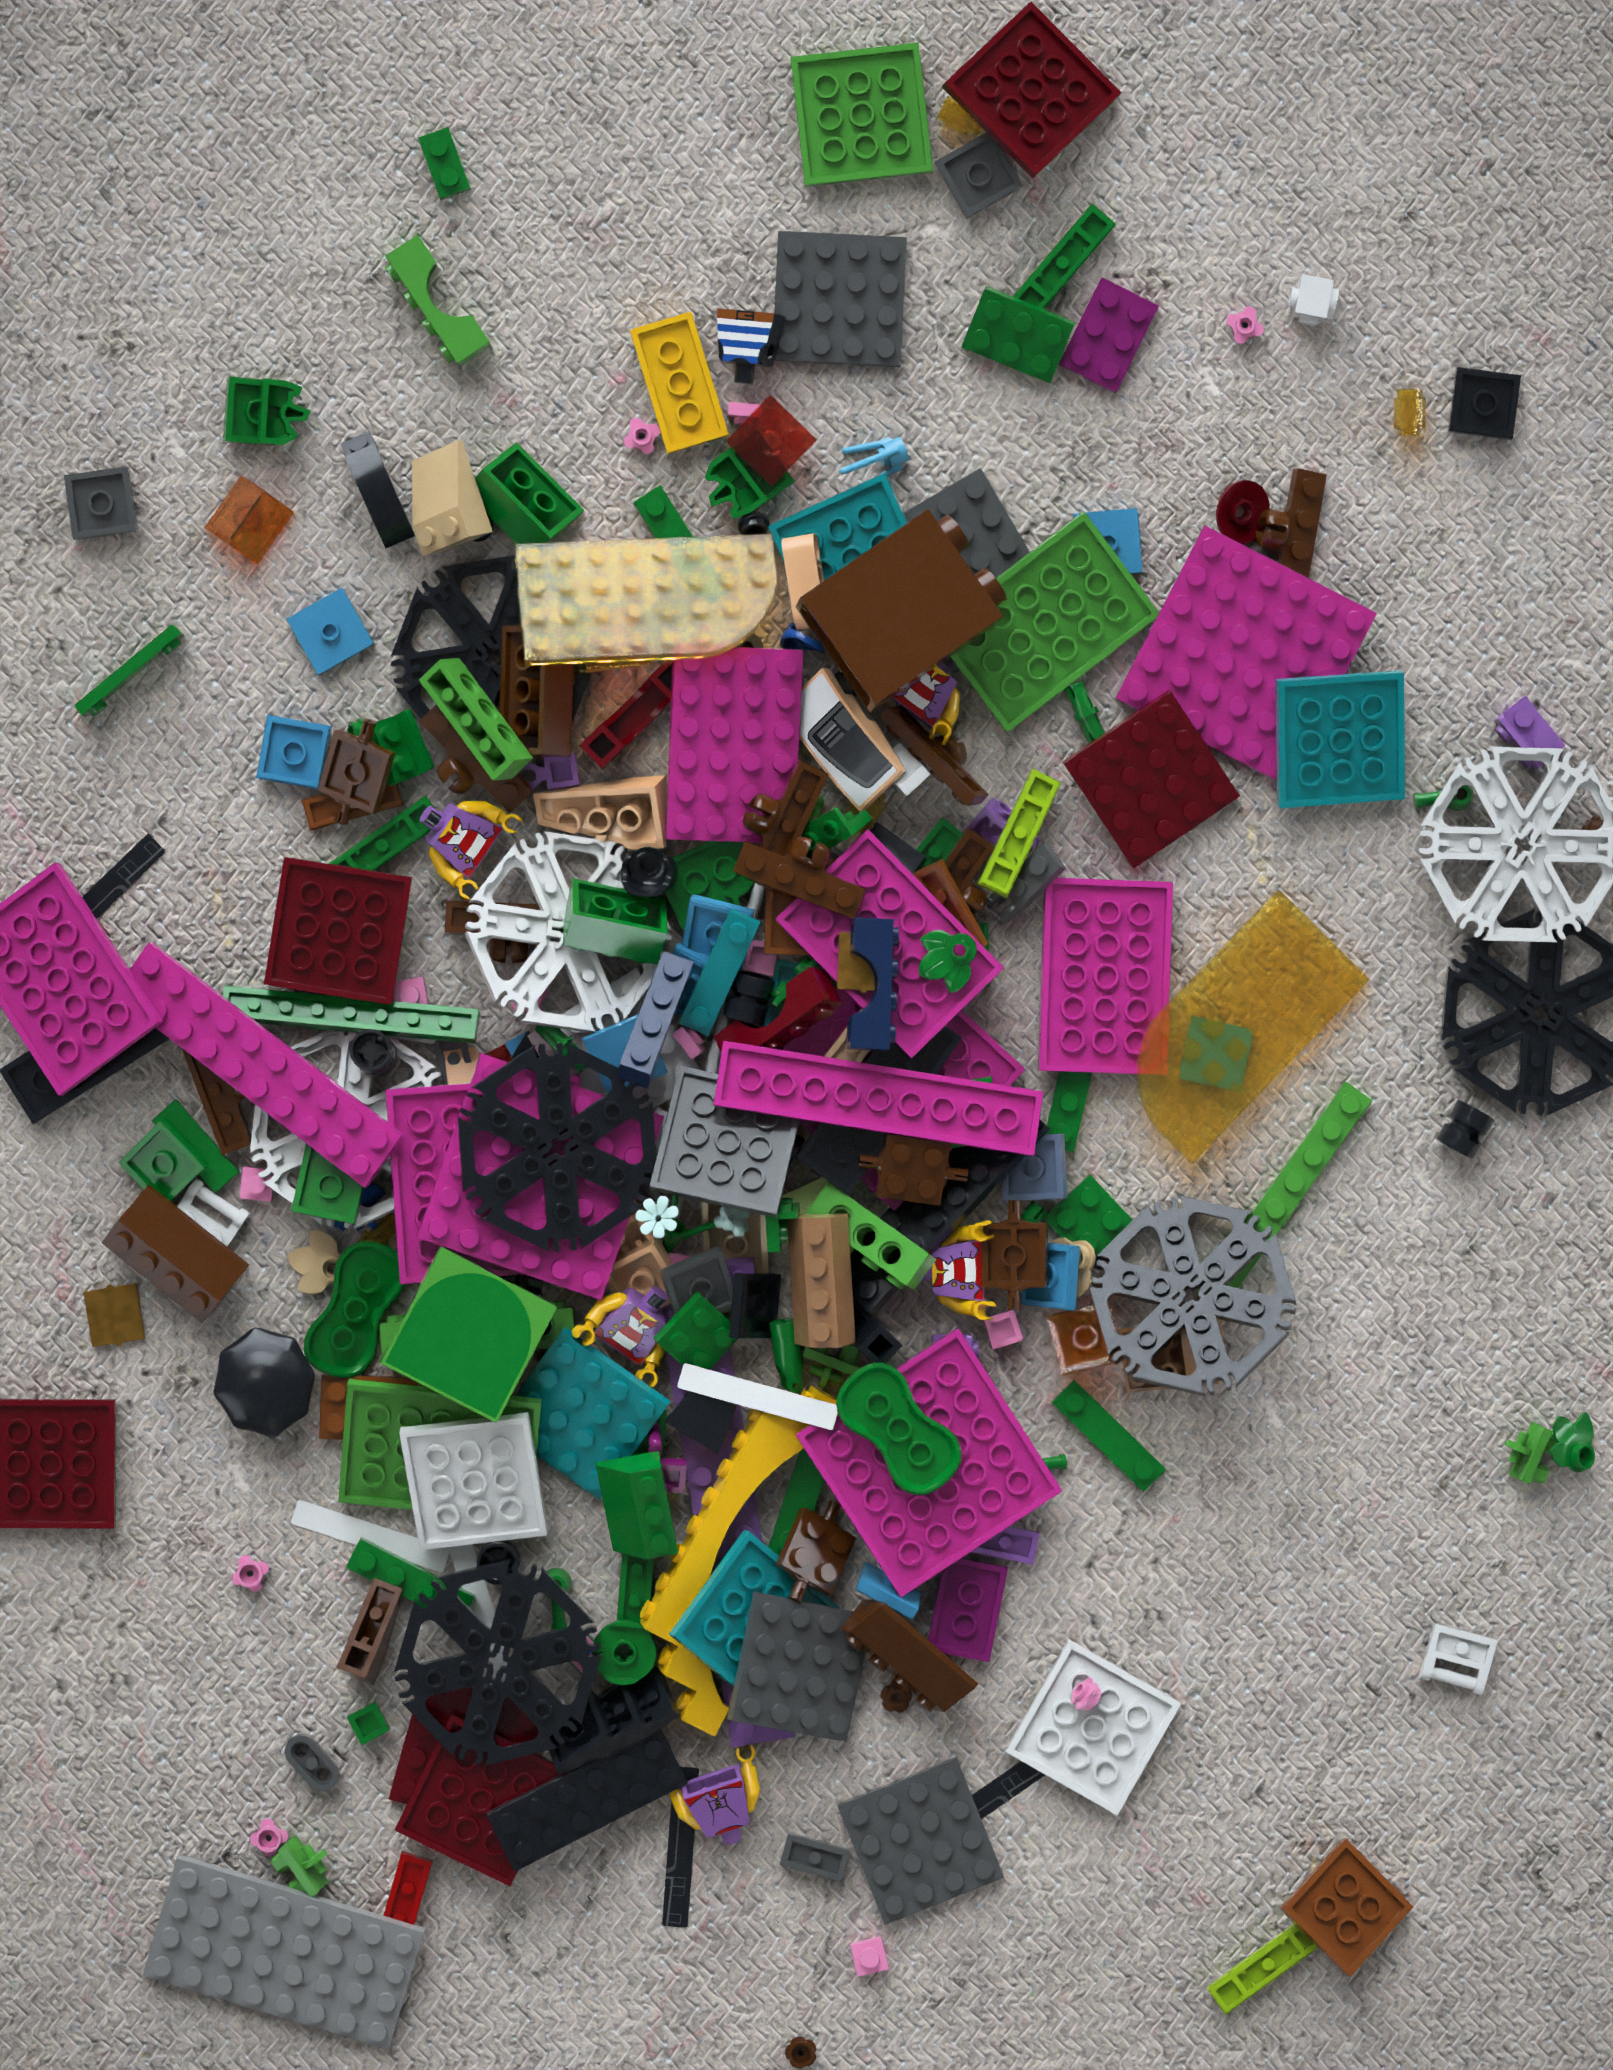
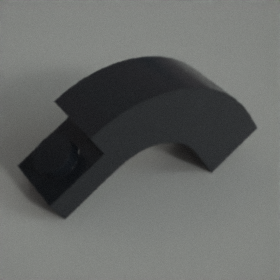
[341,431,415,548]
[853,1298,903,1364]

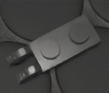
[986,843,1066,925]

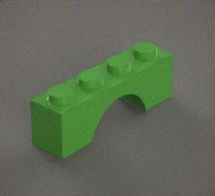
[385,234,491,367]

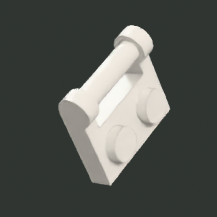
[177,1177,250,1247]
[1419,1623,1497,1695]

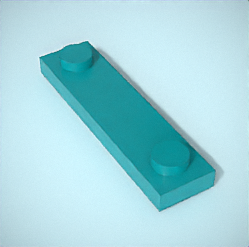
[679,908,760,1036]

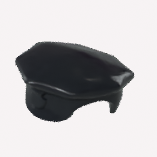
[213,1328,315,1438]

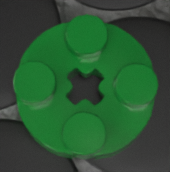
[592,1619,656,1685]

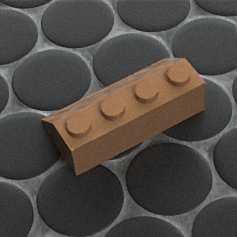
[787,1214,855,1348]

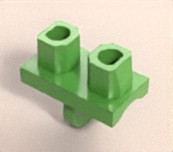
[802,1344,861,1388]
[1504,1421,1556,1484]
[271,1835,329,1897]

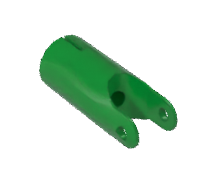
[769,1318,803,1394]

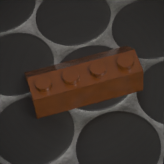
[500,624,575,757]
[101,1185,249,1323]
[840,1599,978,1712]

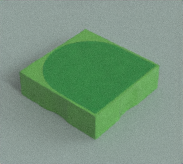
[380,1246,557,1423]

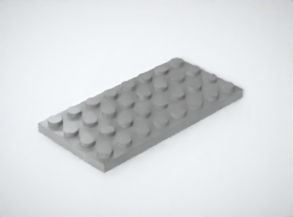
[143,1854,426,2050]

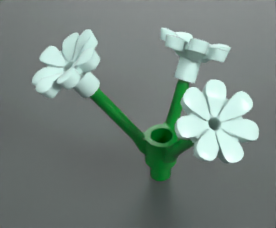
[635,1195,750,1252]

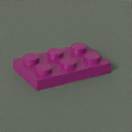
[1058,277,1159,394]
[928,1558,1008,1662]

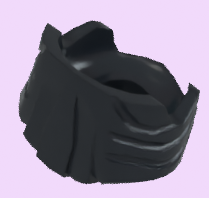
[621,846,678,897]

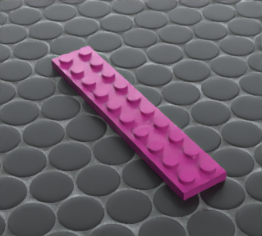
[130,942,404,1188]
[713,1041,1043,1156]

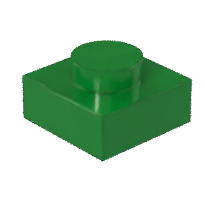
[347,1700,391,1745]

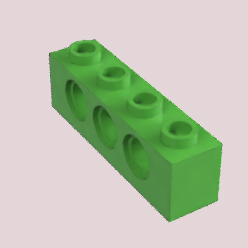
[419,658,533,781]
[806,1182,936,1290]

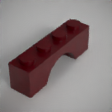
[579,655,673,770]
[713,966,842,1052]

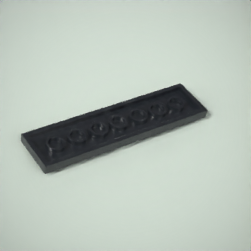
[850,1119,1050,1316]

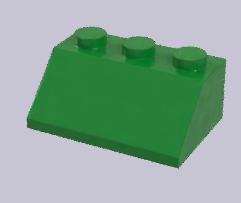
[475,442,585,560]
[563,878,668,965]
[595,1451,678,1559]

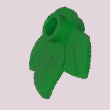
[919,930,977,993]
[1550,1412,1595,1472]

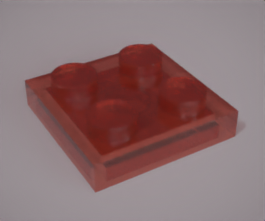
[725,394,817,486]

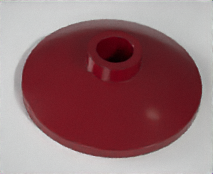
[1216,480,1270,544]

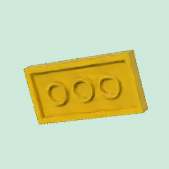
[630,311,729,455]

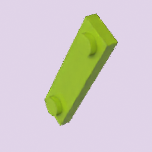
[977,768,1061,898]
[1206,1924,1318,2015]

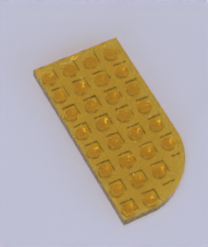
[515,534,777,666]
[1137,890,1370,1164]

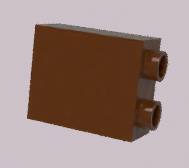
[795,509,1007,713]

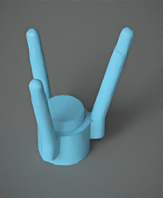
[840,437,909,477]

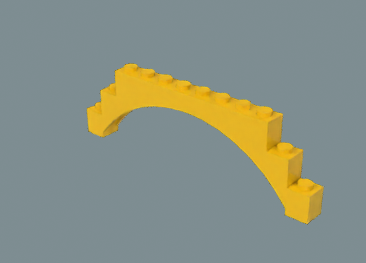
[640,1385,837,1737]

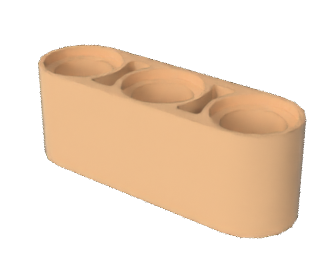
[782,533,824,631]

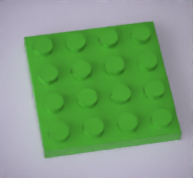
[790,42,933,187]

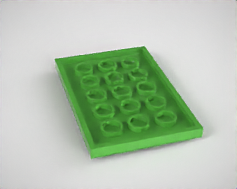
[951,512,1159,732]
[338,1379,542,1510]

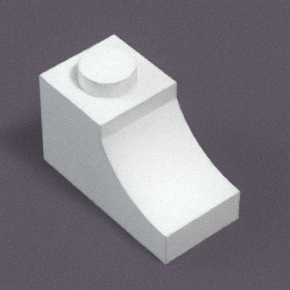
[887,739,930,796]

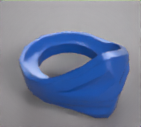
[780,623,825,654]

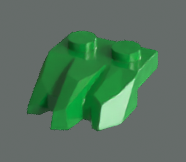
[223,376,311,445]
[704,429,796,519]

